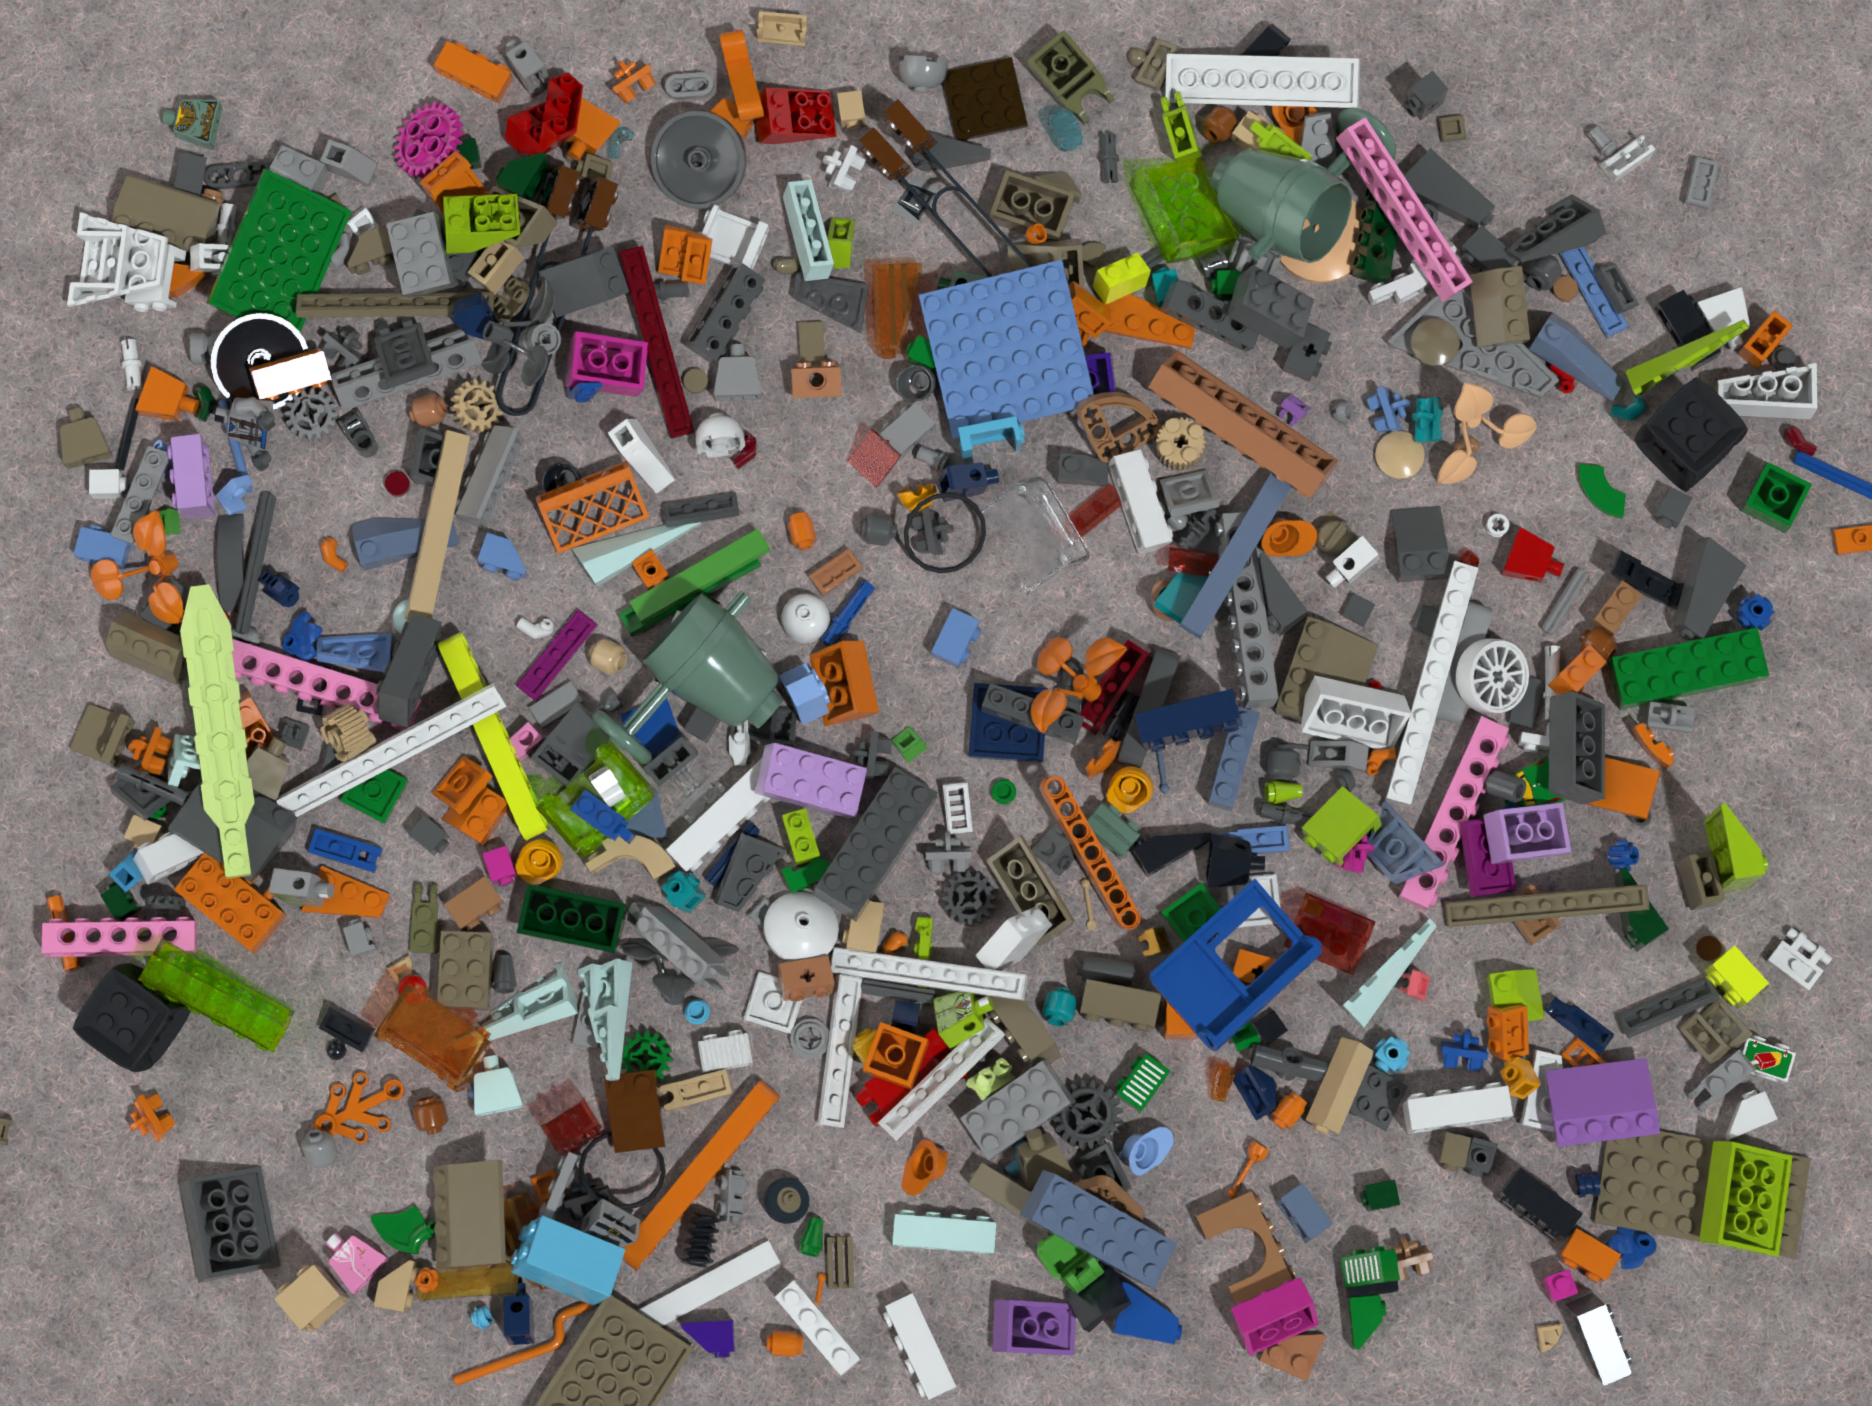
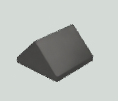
[411,428,444,486]
[1073,1142,1132,1192]

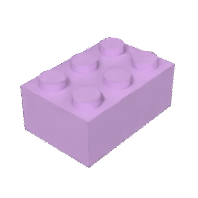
[168,434,215,520]
[1483,803,1571,864]

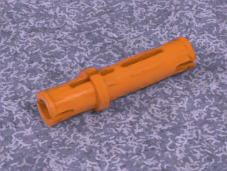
[46,895,80,972]

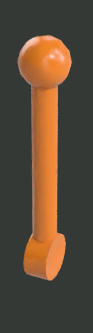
[816,1273,827,1305]

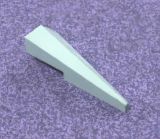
[572,522,702,587]
[1342,919,1436,1029]
[578,959,632,1081]
[452,963,578,1050]

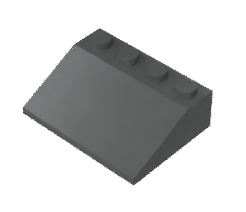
[168,780,298,882]
[180,1166,280,1283]

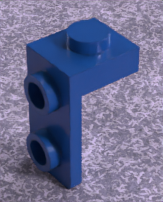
[566,370,602,403]

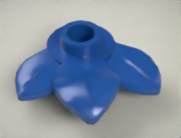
[282,612,323,660]
[1606,1227,1657,1269]

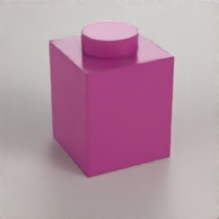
[482,845,518,887]
[1542,1269,1578,1303]

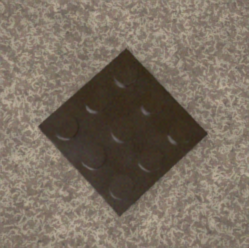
[943,57,1028,141]

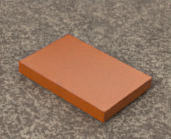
[1585,757,1660,820]

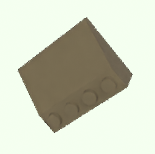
[1276,616,1378,723]
[433,1160,506,1269]

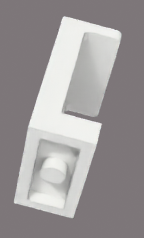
[698,204,769,270]
[124,244,186,312]

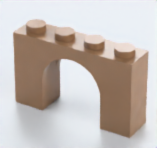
[1195,1191,1296,1306]

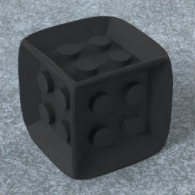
[1634,377,1748,492]
[73,963,192,1072]

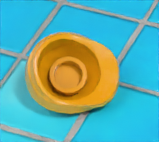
[1106,766,1154,813]
[515,839,564,885]

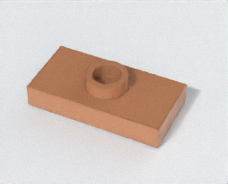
[809,548,863,596]

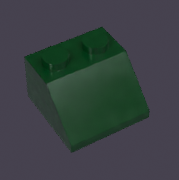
[496,153,551,201]

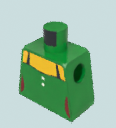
[1502,756,1565,807]

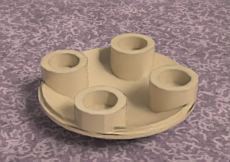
[1375,431,1425,479]

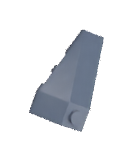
[1529,313,1625,401]
[352,518,459,571]

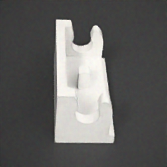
[1599,135,1656,184]

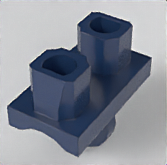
[258,570,300,607]

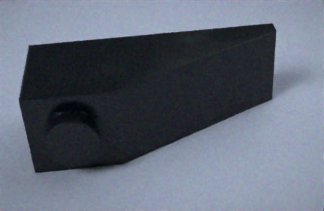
[1132,832,1211,877]

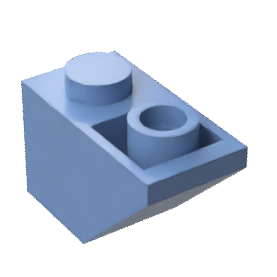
[478,533,528,581]

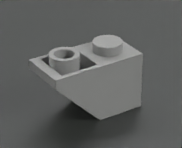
[320,139,378,186]

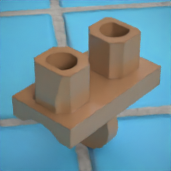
[1392,1236,1433,1281]

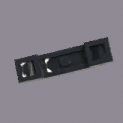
[1610,550,1684,610]

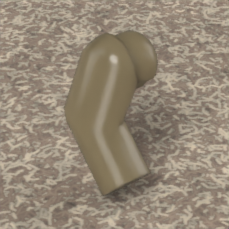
[773,253,801,274]

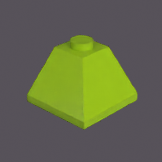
[1486,969,1545,1022]

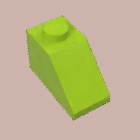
[827,217,856,269]

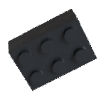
[1497,1168,1583,1242]

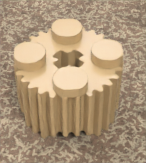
[1155,417,1206,472]
[319,704,376,762]

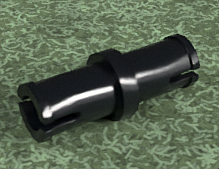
[1103,690,1139,742]

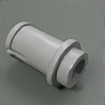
[1587,126,1618,157]
[916,446,949,471]

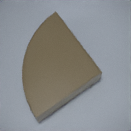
[1082,243,1106,268]

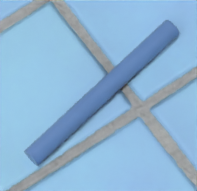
[218,399,253,493]

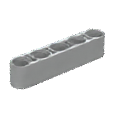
[1436,602,1493,725]

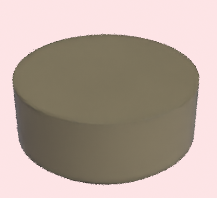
[683,369,708,394]

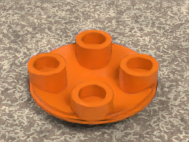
[1085,739,1121,779]

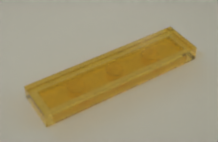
[418,1267,518,1301]

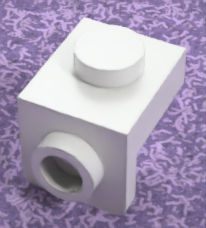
[1518,723,1549,753]

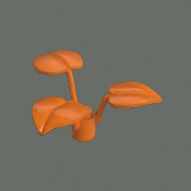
[90,510,184,624]
[1031,637,1127,734]

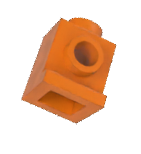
[631,550,669,591]

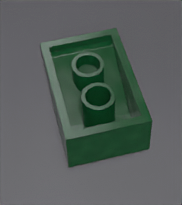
[1614,867,1669,952]

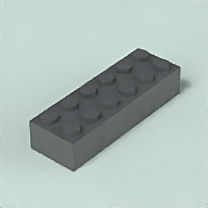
[814,767,938,922]

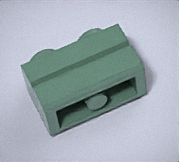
[1087,803,1140,860]

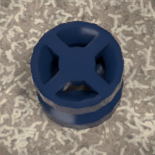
[1575,1171,1600,1198]

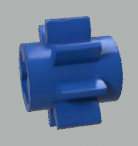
[1607,840,1639,871]

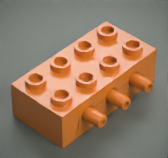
[174,853,287,954]

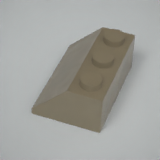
[487,186,558,248]
[1469,266,1530,348]
[106,612,186,685]
[1080,979,1161,1032]

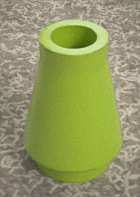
[1264,780,1302,805]

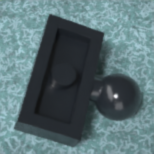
[319,1005,376,1060]

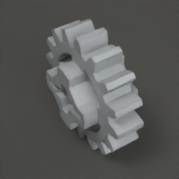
[284,388,339,443]

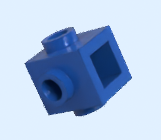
[1735,594,1775,631]

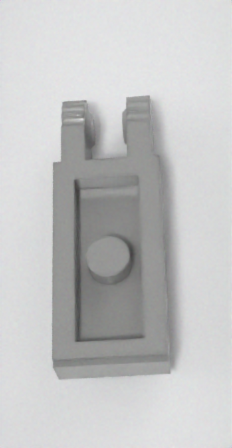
[1687,1049,1756,1112]

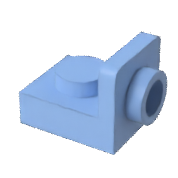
[216,475,253,515]

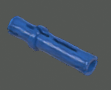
[820,580,875,647]

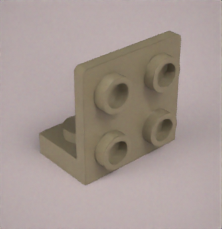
[70,704,135,767]

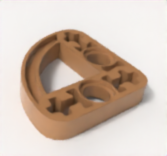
[1076,392,1161,463]

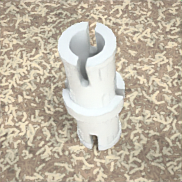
[121,339,143,390]

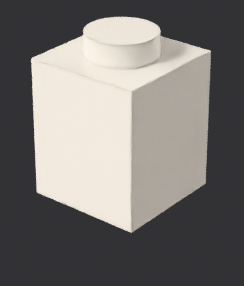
[89,469,128,499]

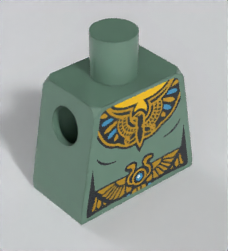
[163,99,223,150]

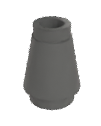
[492,955,517,994]

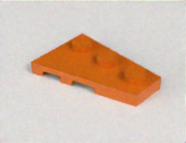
[301,866,391,918]

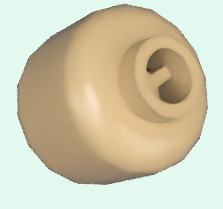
[589,639,627,675]

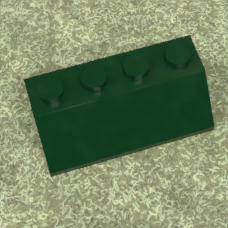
[516,884,628,953]

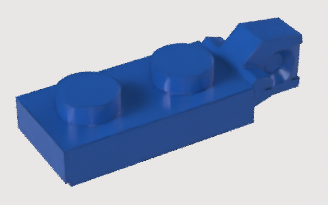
[570,790,636,844]

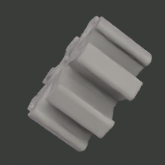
[1229,232,1282,275]

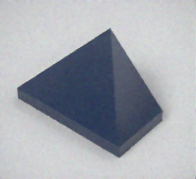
[1231,1065,1277,1121]

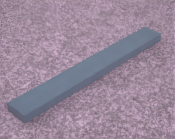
[1179,472,1292,639]

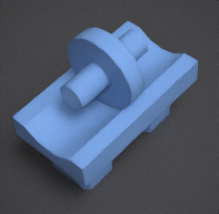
[1367,386,1410,433]

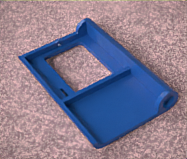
[1149,878,1322,1051]

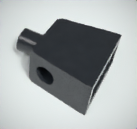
[1206,834,1265,888]

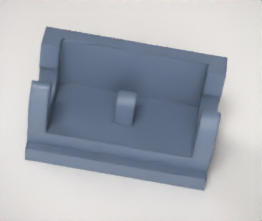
[1275,1182,1333,1244]

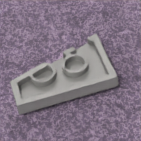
[1300,111,1339,178]

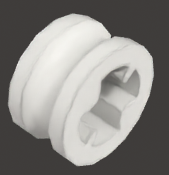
[1486,514,1509,537]

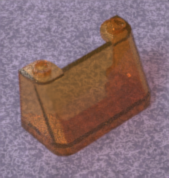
[374,983,493,1092]

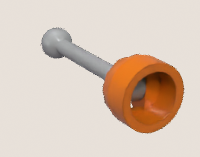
[1000,223,1047,251]

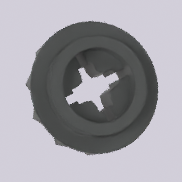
[145,895,186,911]

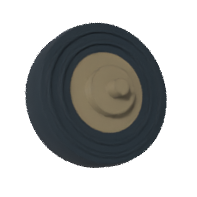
[764,1178,809,1224]

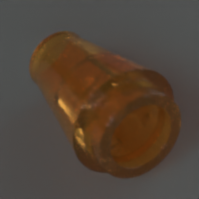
[1211,1064,1235,1102]

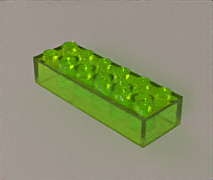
[138,938,295,1053]

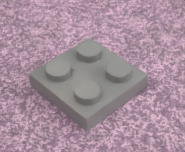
[1160,470,1219,517]

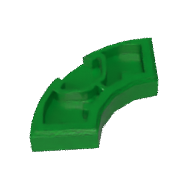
[1578,464,1626,519]

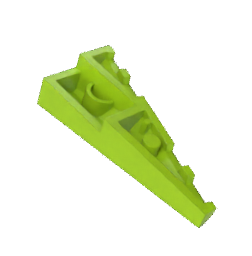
[1626,319,1749,396]

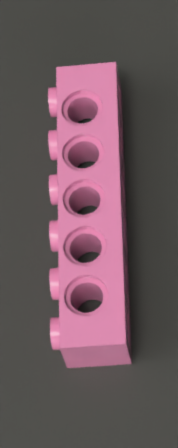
[41,917,198,957]

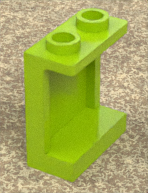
[1302,786,1382,867]

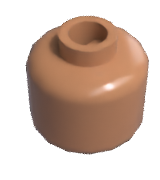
[409,393,448,428]

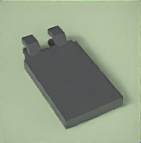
[374,316,436,389]

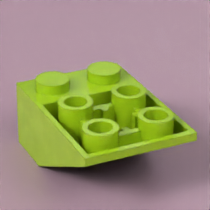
[443,194,520,254]

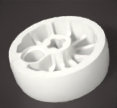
[1456,638,1529,714]

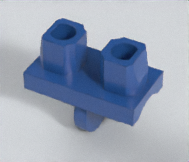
[1441,1028,1488,1072]

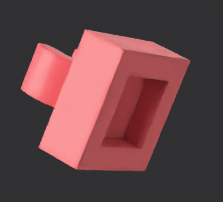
[1399,970,1430,1001]

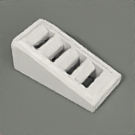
[942,781,973,834]

